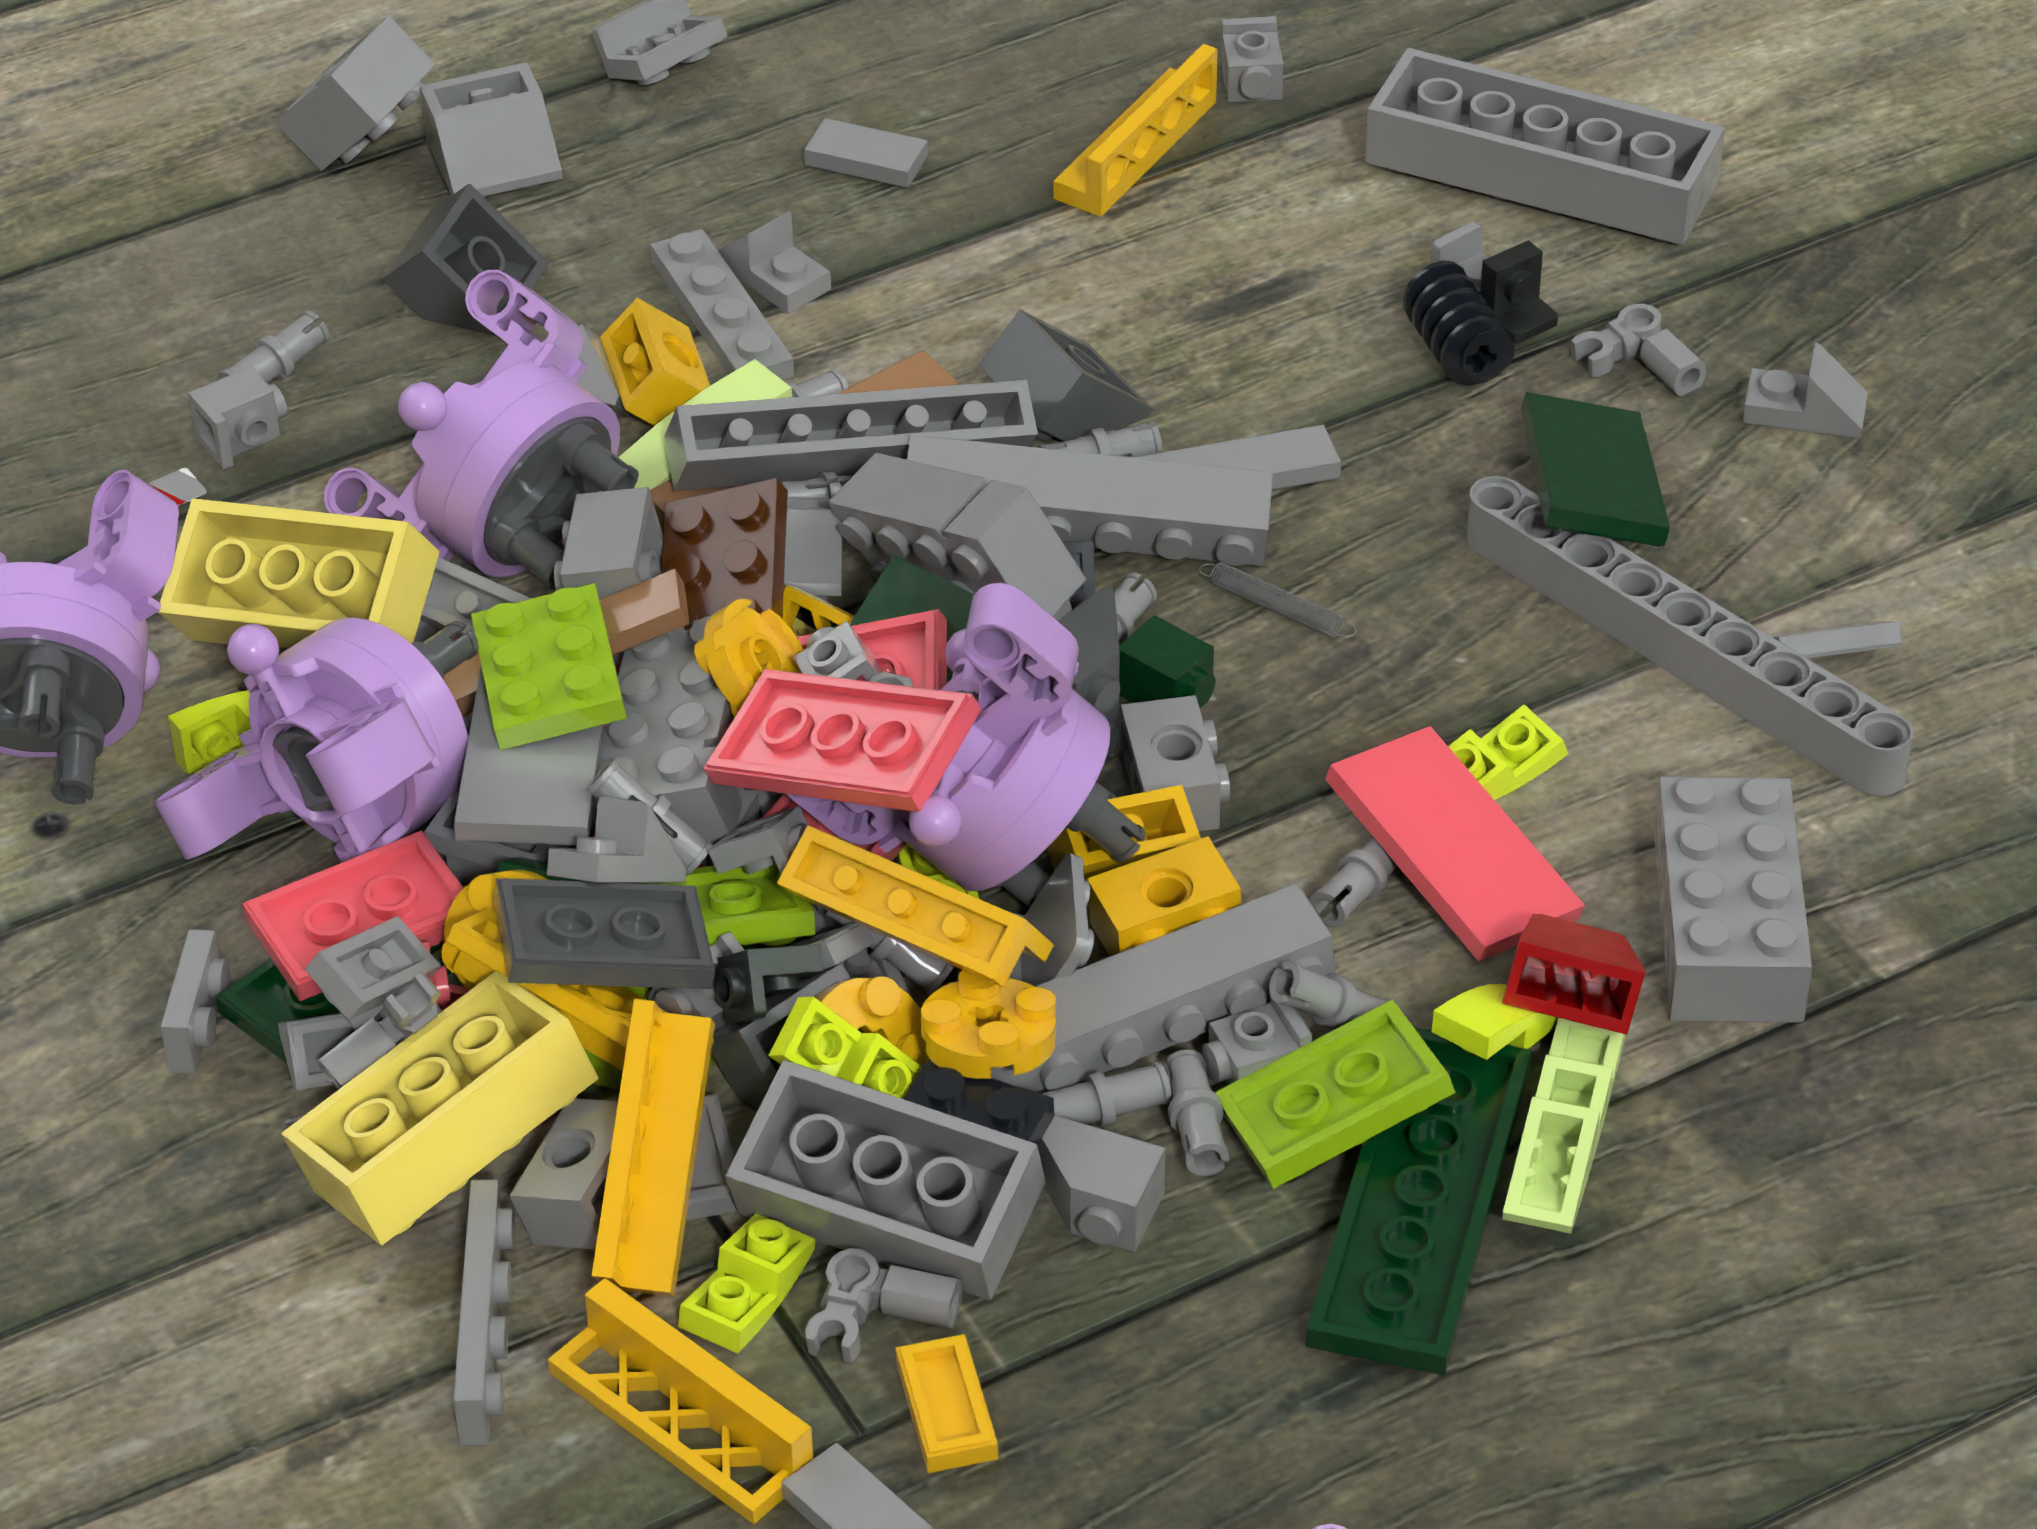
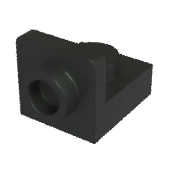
[1480,240,1558,344]
[714,944,823,1025]

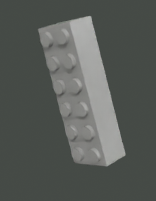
[1365,47,1725,245]

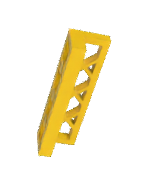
[1053,44,1218,217]
[777,825,1054,988]
[446,908,715,1071]
[592,999,715,1297]
[547,1278,813,1525]

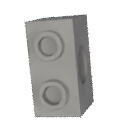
[1120,695,1230,831]
[509,1098,618,1250]

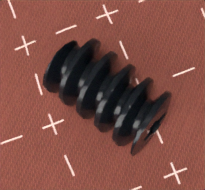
[1403,260,1515,385]

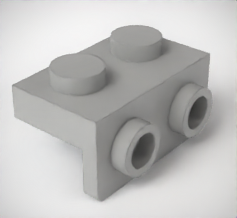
[592,0,728,85]

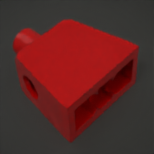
[1502,914,1645,1035]

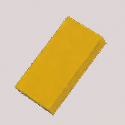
[895,1334,998,1473]

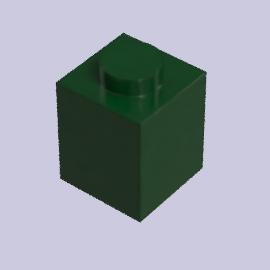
[1119,615,1216,708]

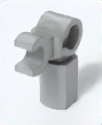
[1571,304,1707,397]
[318,972,442,1090]
[805,1248,962,1363]

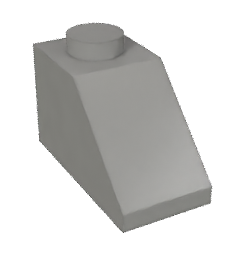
[1037,1115,1166,1252]

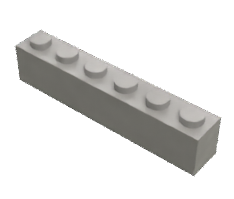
[664,380,1038,491]
[907,434,1273,566]
[991,883,1335,1094]

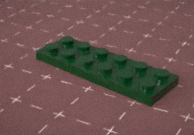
[1306,1027,1532,1376]

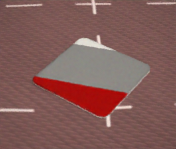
[148,468,207,506]

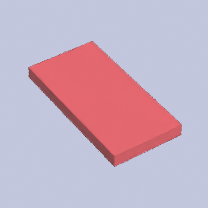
[703,669,982,812]
[1325,726,1585,962]

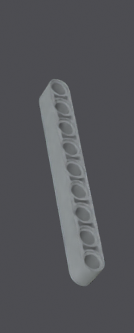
[1466,476,1914,796]

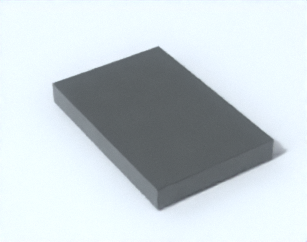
[493,878,715,989]

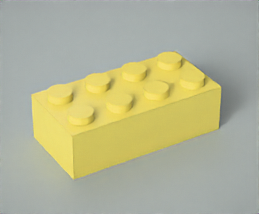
[158,498,440,648]
[281,971,599,1246]

